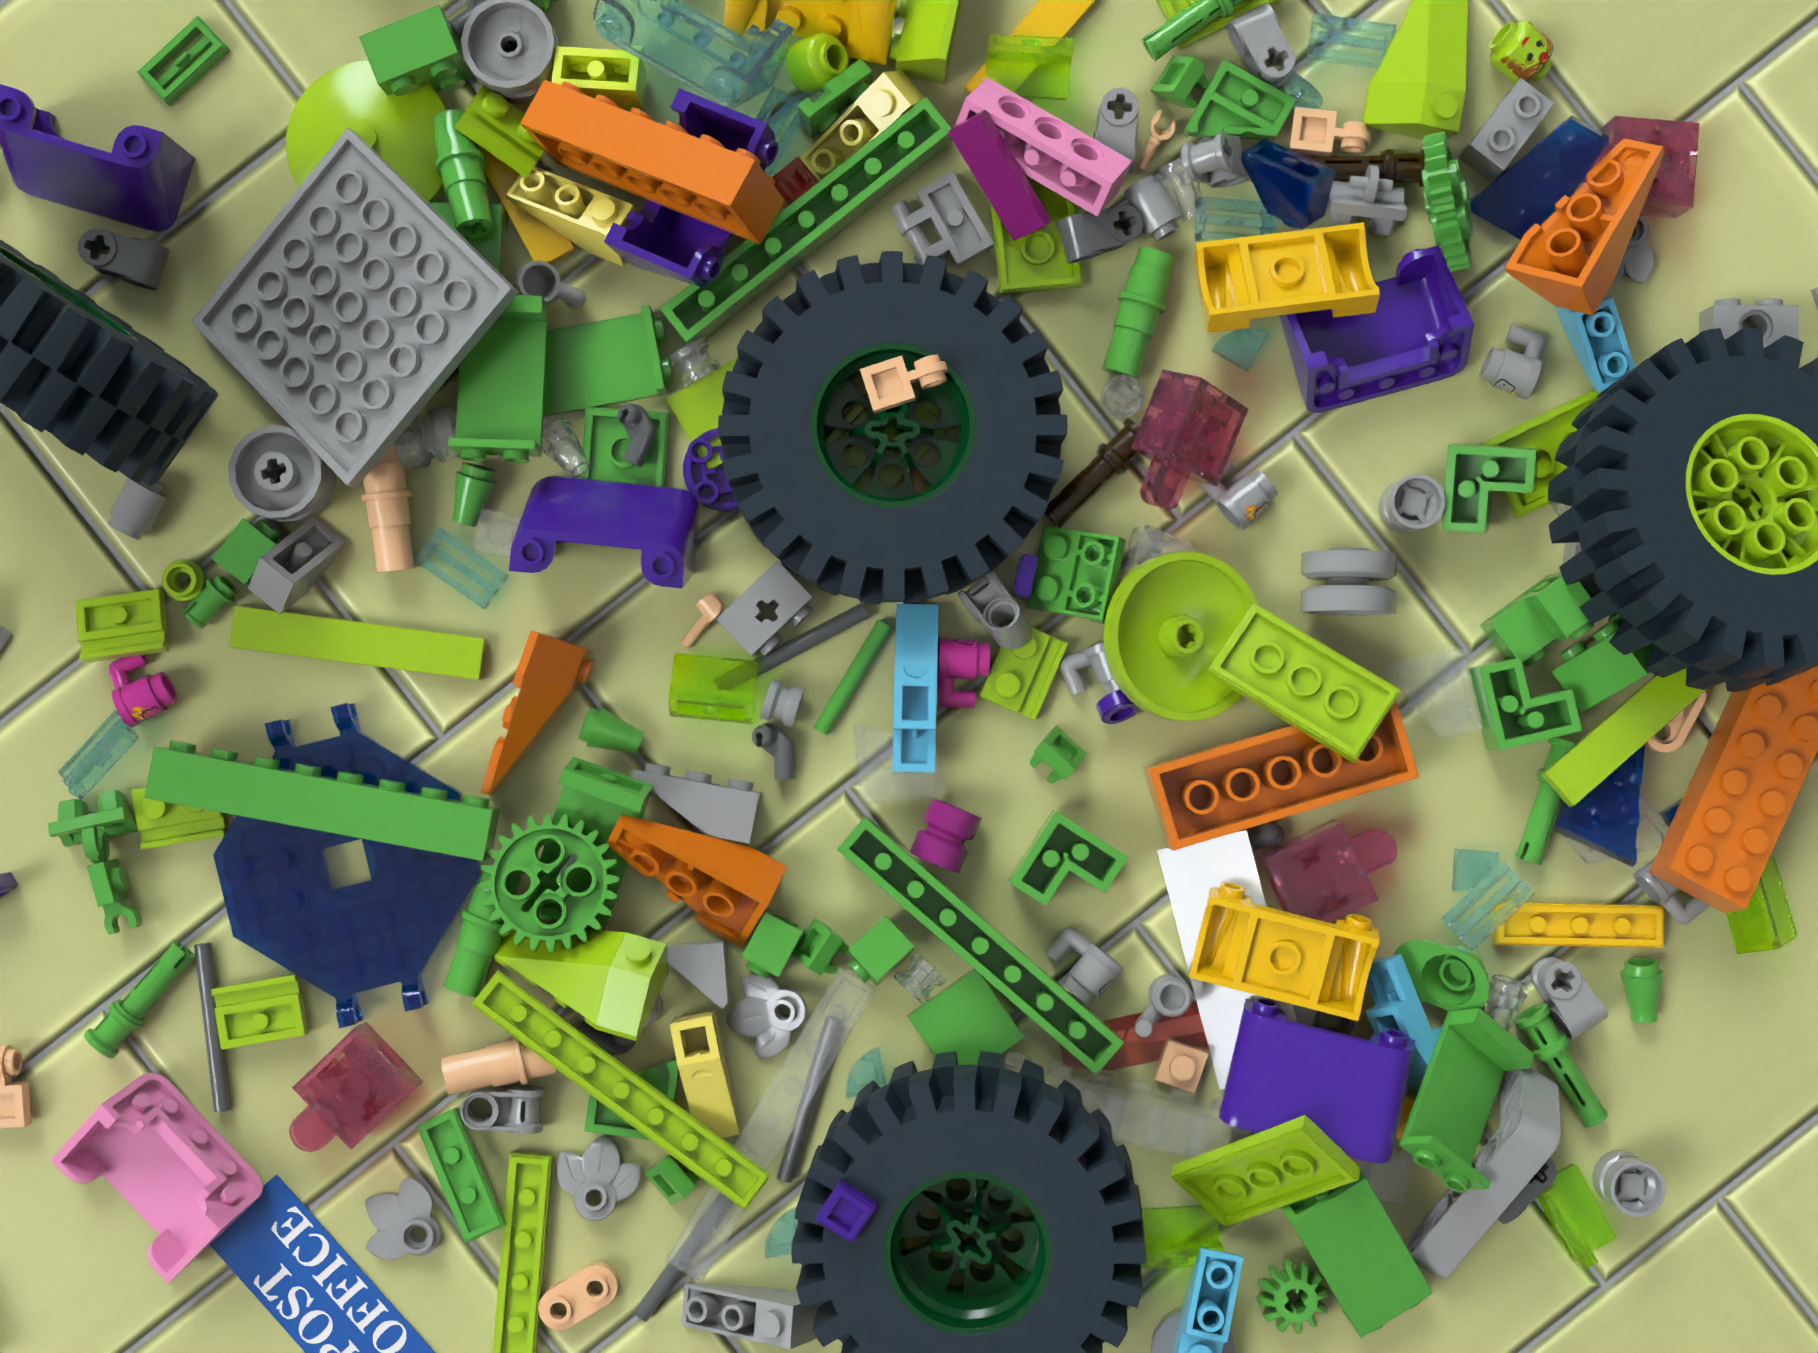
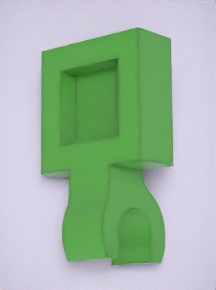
[87,859,142,935]

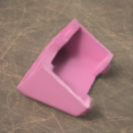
[51,1073,263,1284]

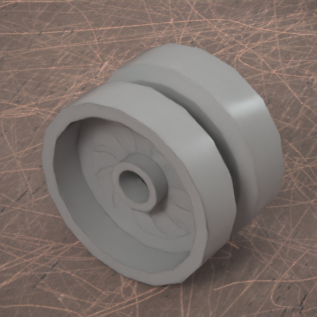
[461,0,561,105]
[228,425,336,523]
[1301,548,1397,616]

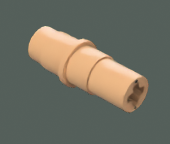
[360,443,415,573]
[441,1036,558,1095]

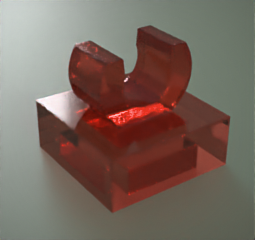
[772,157,819,209]

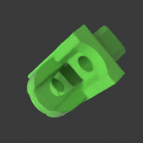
[48,790,138,864]

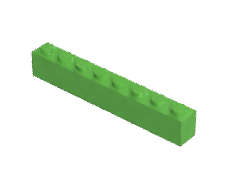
[660,97,952,350]
[144,740,500,861]
[837,816,1124,1075]

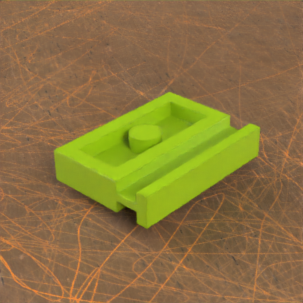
[454,84,544,178]
[75,589,169,663]
[979,620,1068,720]
[131,787,229,850]
[211,973,309,1050]

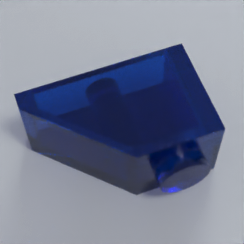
[1241,139,1336,230]

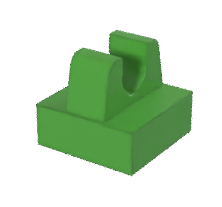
[1151,55,1209,108]
[1030,725,1087,783]
[792,918,850,975]
[644,1155,699,1205]

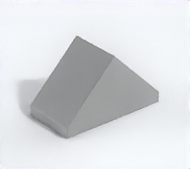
[667,939,731,1009]

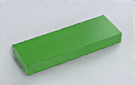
[417,1107,507,1244]

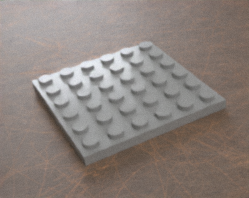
[191,128,519,488]

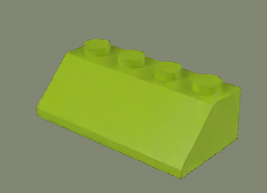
[889,0,963,84]

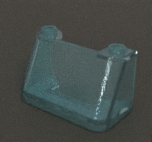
[593,0,795,108]

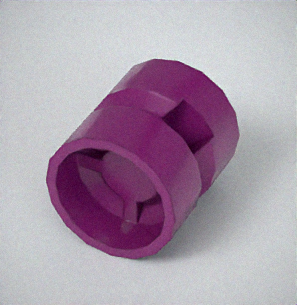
[909,798,982,873]

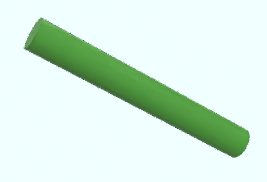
[814,620,892,736]

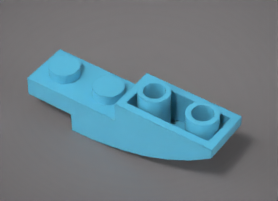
[1555,295,1635,392]
[892,604,939,773]
[1365,954,1442,1094]
[1172,1247,1244,1353]

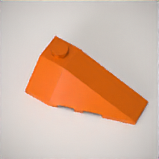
[1505,138,1665,316]
[480,630,594,795]
[606,814,787,948]

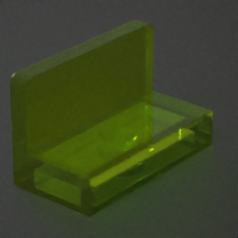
[986,34,1074,100]
[668,653,758,724]
[1726,857,1797,955]
[1536,1164,1616,1270]
[1141,1205,1224,1269]

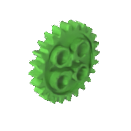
[1422,131,1473,273]
[479,813,620,954]

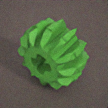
[1256,1258,1330,1334]

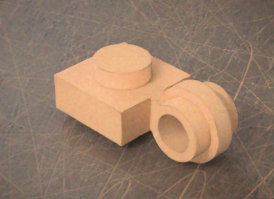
[1288,107,1371,156]
[860,354,948,414]
[0,1045,31,1128]

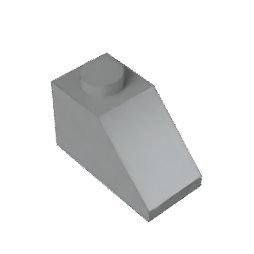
[248,516,346,614]

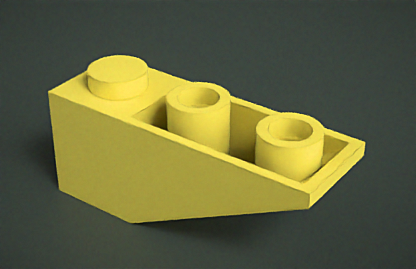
[799,70,925,182]
[506,167,636,267]
[670,1009,740,1138]

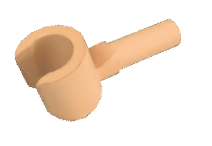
[1137,110,1176,171]
[681,593,725,649]

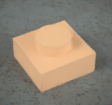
[1153,1037,1209,1093]

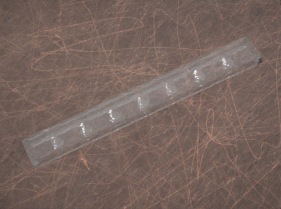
[665,966,877,1282]

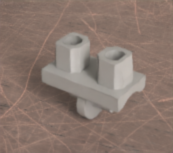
[1327,165,1408,236]

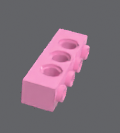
[955,77,1132,217]

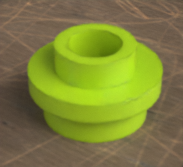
[162,559,206,602]

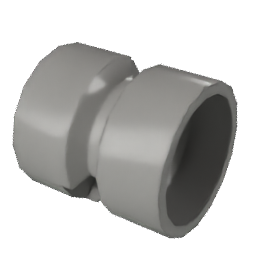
[1378,474,1445,534]
[1592,1150,1666,1217]

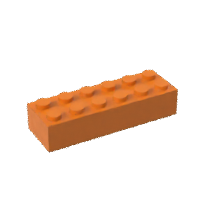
[520,79,785,245]
[1648,666,1818,913]
[1143,701,1419,851]

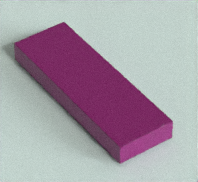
[948,109,1051,241]

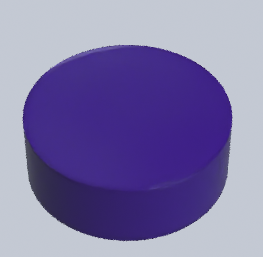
[1096,689,1139,724]

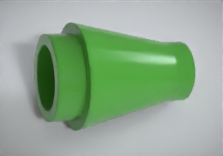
[452,462,497,527]
[578,707,644,755]
[1620,958,1664,1023]

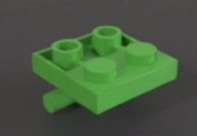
[1027,525,1126,624]

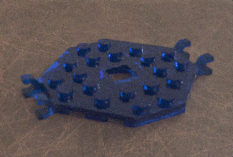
[213,703,482,1028]

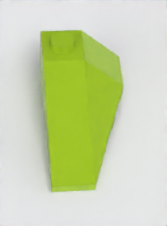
[1361,0,1468,140]
[495,929,669,1042]

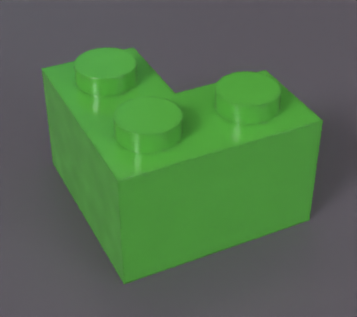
[359,5,474,96]
[1442,443,1540,533]
[1480,572,1594,666]
[1551,612,1654,712]
[1467,657,1582,751]
[1008,809,1128,906]

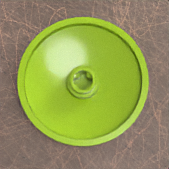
[286,60,447,202]
[1103,551,1258,721]

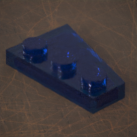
[1470,115,1609,240]
[1552,744,1645,867]

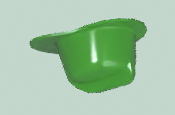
[1393,939,1490,1011]

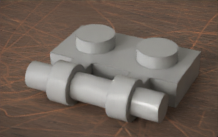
[891,171,994,267]

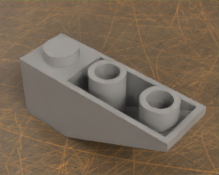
[633,763,762,844]
[682,1282,817,1349]

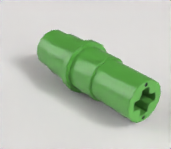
[433,109,494,239]
[1102,247,1175,380]
[444,864,521,997]

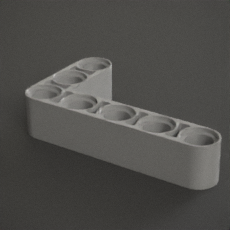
[1406,1068,1561,1279]

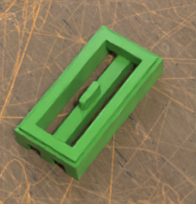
[137,15,230,106]

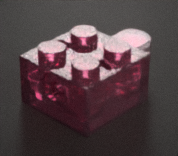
[1560,116,1700,218]
[1131,369,1248,510]
[1257,820,1397,923]
[289,1022,424,1152]

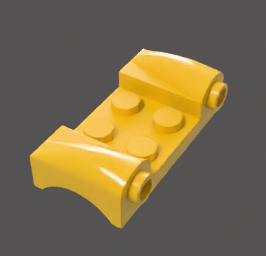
[723,0,898,65]
[1193,222,1380,333]
[1189,882,1380,1021]

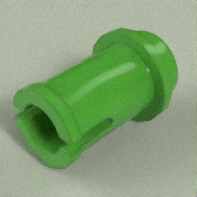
[182,574,237,628]

